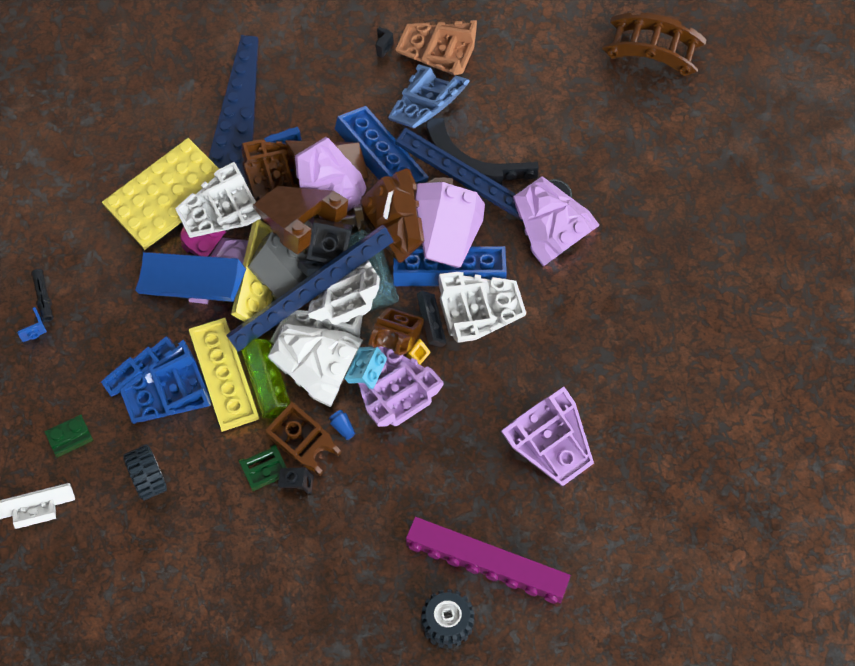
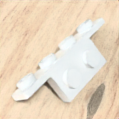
[0,483,75,529]

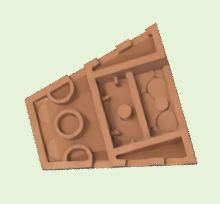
[395,20,477,75]

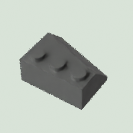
[248,231,310,300]

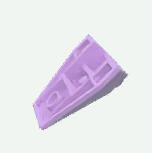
[415,182,485,268]
[501,387,594,486]

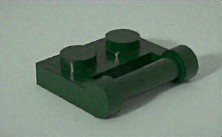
[238,444,287,491]

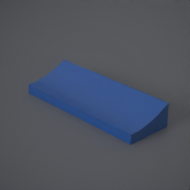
[335,106,429,185]
[393,246,507,286]
[135,252,246,302]

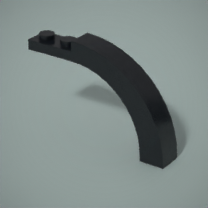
[426,118,539,185]

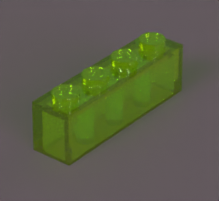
[242,339,290,419]

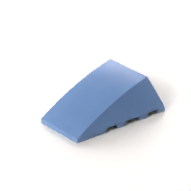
[388,64,469,128]

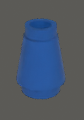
[329,410,356,440]

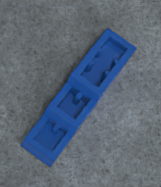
[101,336,176,397]

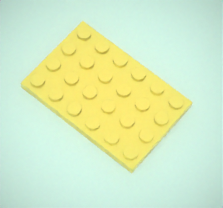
[102,138,219,250]

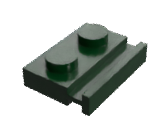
[44,415,94,458]

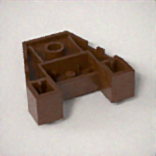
[253,186,348,255]

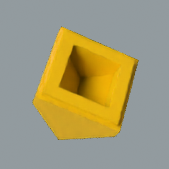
[406,339,431,365]

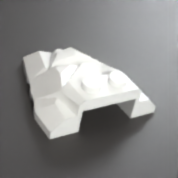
[175,162,261,238]
[308,260,380,325]
[439,272,526,343]
[268,324,363,407]

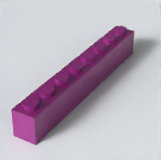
[406,517,571,604]

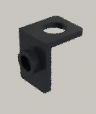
[278,467,314,494]

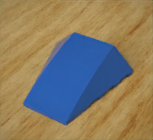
[120,340,211,424]

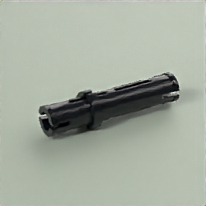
[31,269,54,322]

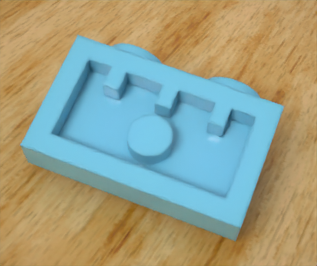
[345,347,387,389]

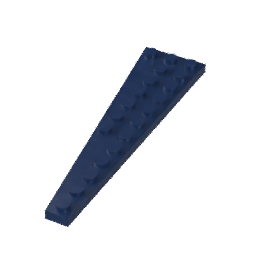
[208,35,259,190]

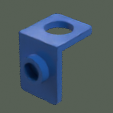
[17,307,47,342]

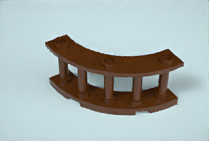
[602,13,706,76]

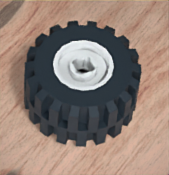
[123,444,167,501]
[421,589,474,648]

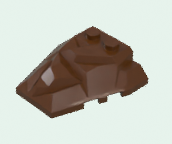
[241,139,300,202]
[360,169,425,263]

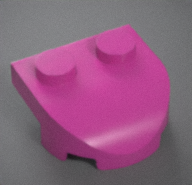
[180,227,226,257]

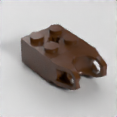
[369,307,424,356]
[265,402,341,476]

